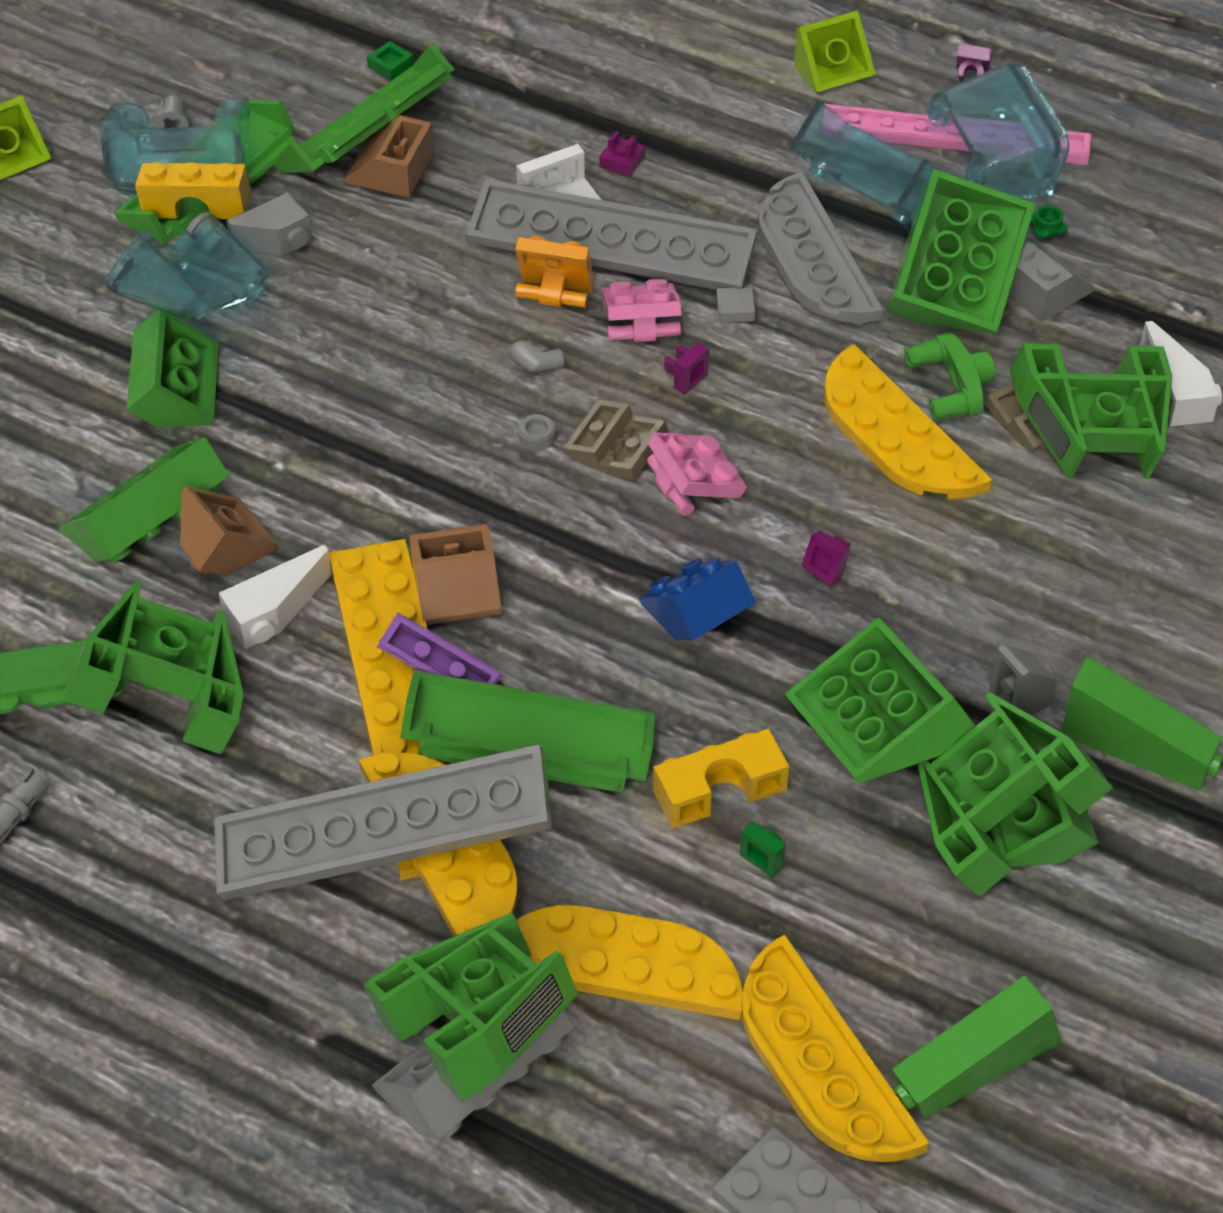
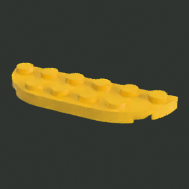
[824,344,992,499]
[359,752,517,936]
[516,905,743,1021]
[741,935,929,1162]

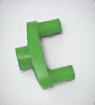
[904,332,996,423]

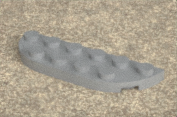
[758,172,884,325]

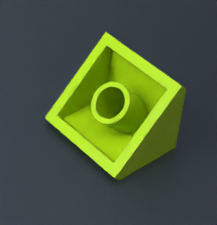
[794,10,876,93]
[0,95,52,180]

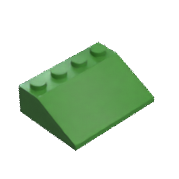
[885,169,1035,334]
[785,617,976,783]

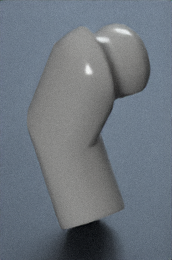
[510,341,564,372]

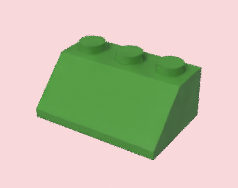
[126,307,219,427]
[990,782,1098,867]

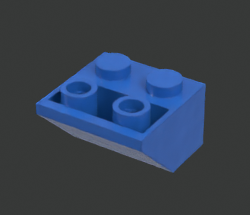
[638,557,756,640]

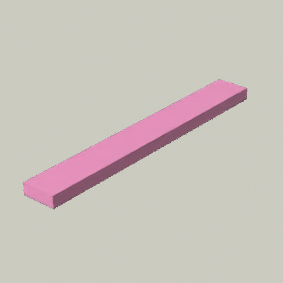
[818,104,1091,165]

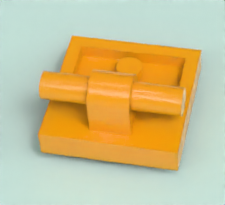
[515,236,594,308]

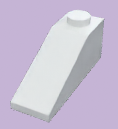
[1140,321,1222,426]
[219,544,332,649]

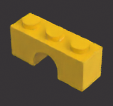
[135,162,252,219]
[653,728,789,829]

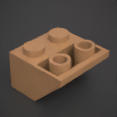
[345,115,434,198]
[409,524,502,625]

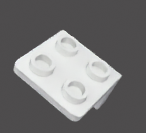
[516,144,601,200]

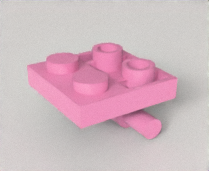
[602,279,681,343]
[647,432,747,516]

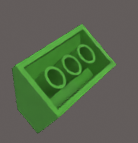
[58,437,230,563]

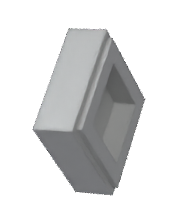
[716,287,755,323]

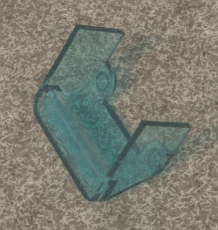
[789,100,941,227]

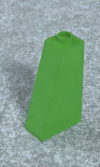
[1061,657,1223,791]
[892,975,1061,1119]

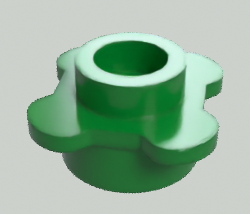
[1030,205,1068,238]

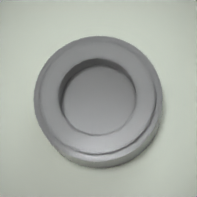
[518,414,556,451]

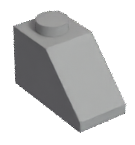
[227,193,312,256]
[989,645,1057,716]

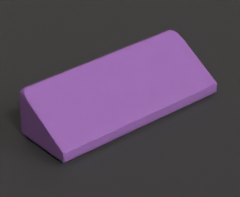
[377,613,502,685]

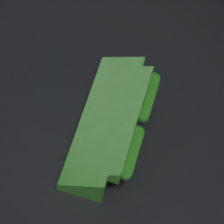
[273,43,455,174]
[114,100,296,245]
[0,640,152,714]
[400,670,656,793]

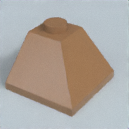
[180,486,279,576]

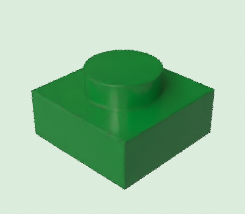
[367,41,414,81]
[740,821,786,878]

